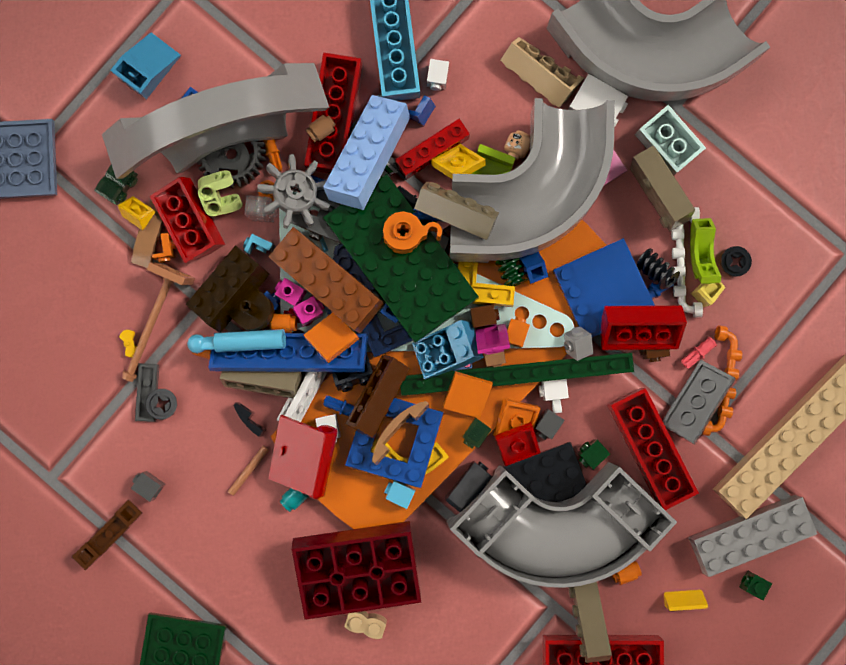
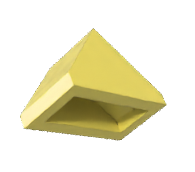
[690,282,725,307]

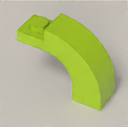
[690,218,722,284]

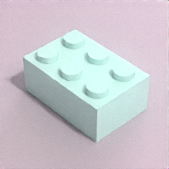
[635,105,706,176]

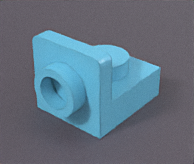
[243,234,275,255]

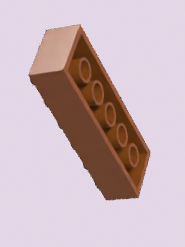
[269,227,385,333]

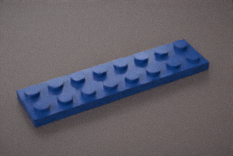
[208,333,368,372]

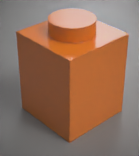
[507,317,530,348]

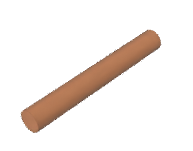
[228,445,269,496]

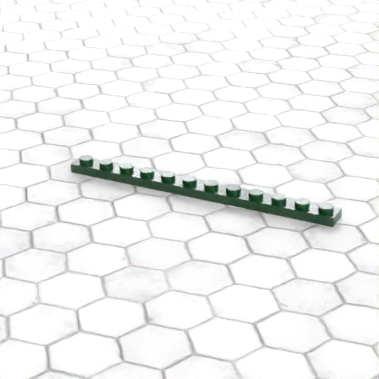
[400,353,634,396]

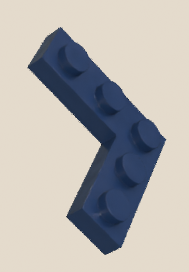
[363,314,413,358]

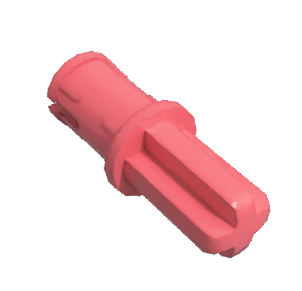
[681,337,717,369]

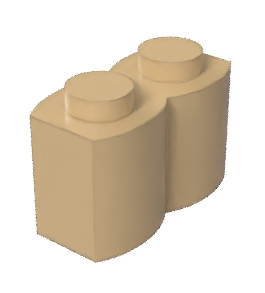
[344,611,387,639]

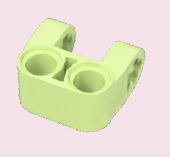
[198,170,243,217]

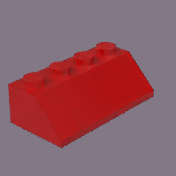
[150,177,225,263]
[601,305,687,350]

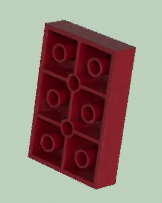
[291,521,422,620]

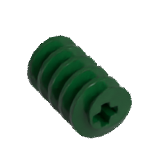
[495,258,528,286]

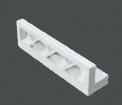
[277,372,327,422]

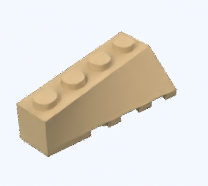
[500,37,584,107]

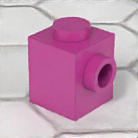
[275,278,307,306]
[293,296,324,327]

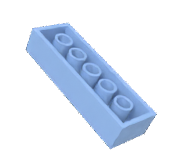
[323,95,410,210]

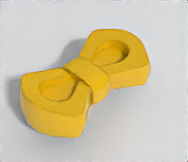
[119,329,137,358]

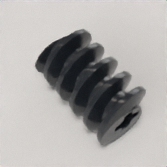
[637,248,680,289]

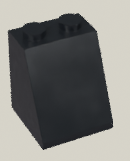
[445,461,493,512]

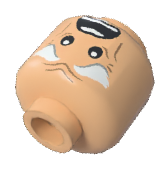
[504,130,530,160]

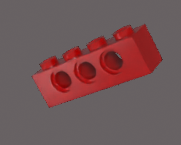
[395,118,470,180]

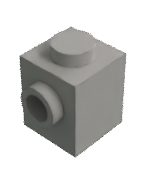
[564,326,593,361]

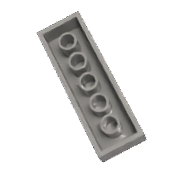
[688,495,817,577]

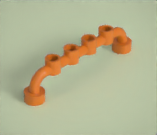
[701,325,742,436]

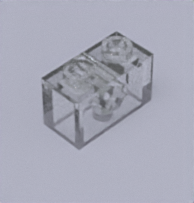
[245,195,278,223]

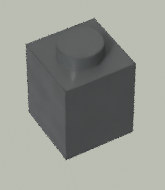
[535,409,565,440]
[131,471,165,502]

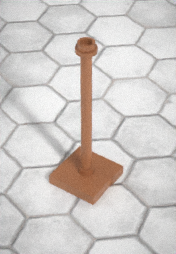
[122,262,195,382]

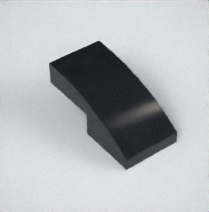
[234,402,266,437]

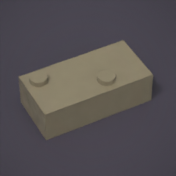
[630,145,695,232]

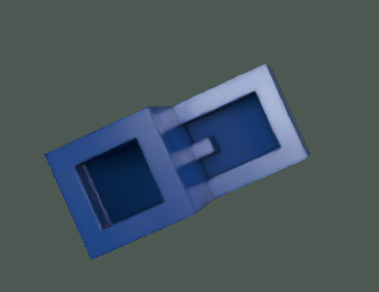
[519,252,549,284]

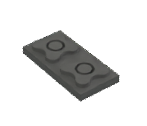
[662,360,736,445]

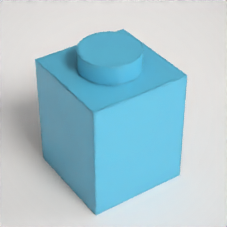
[384,481,416,509]

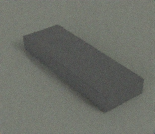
[135,363,159,422]

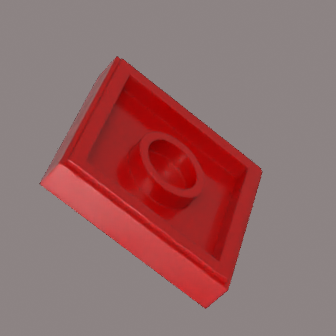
[494,422,541,466]

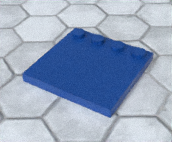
[553,238,655,337]

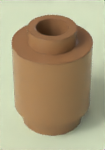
[306,115,335,143]

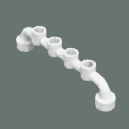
[671,207,703,318]

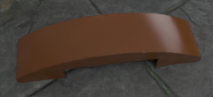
[72,500,143,570]

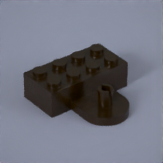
[186,245,274,333]

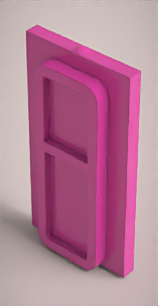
[475,323,510,355]

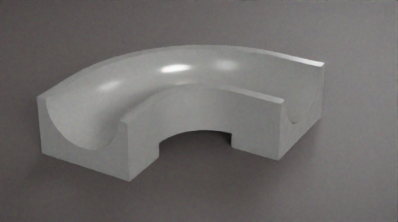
[546,0,770,101]
[102,63,329,179]
[450,98,615,263]
[446,462,677,588]

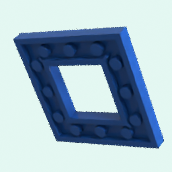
[345,398,443,488]

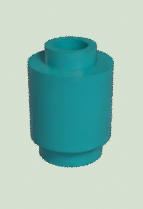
[280,488,309,512]

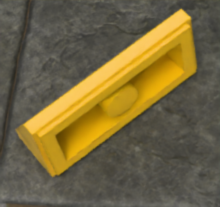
[117,196,155,230]
[664,589,708,611]

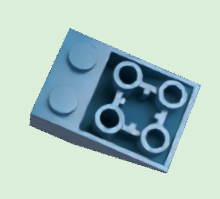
[110,32,181,100]
[412,320,484,379]

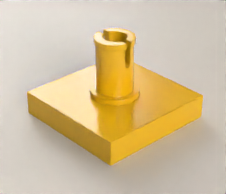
[431,144,486,179]

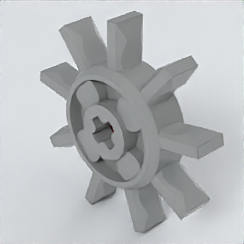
[257,154,330,229]

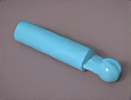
[187,329,286,354]

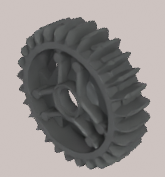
[197,140,266,189]

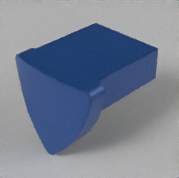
[408,95,436,126]

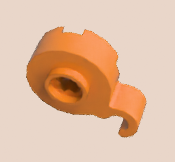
[383,211,442,254]

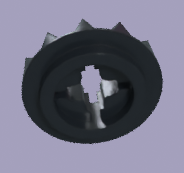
[720,246,752,277]
[145,389,177,420]

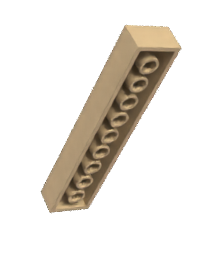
[713,354,846,519]

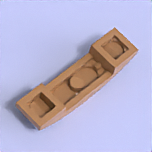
[131,191,163,268]
[372,401,429,465]

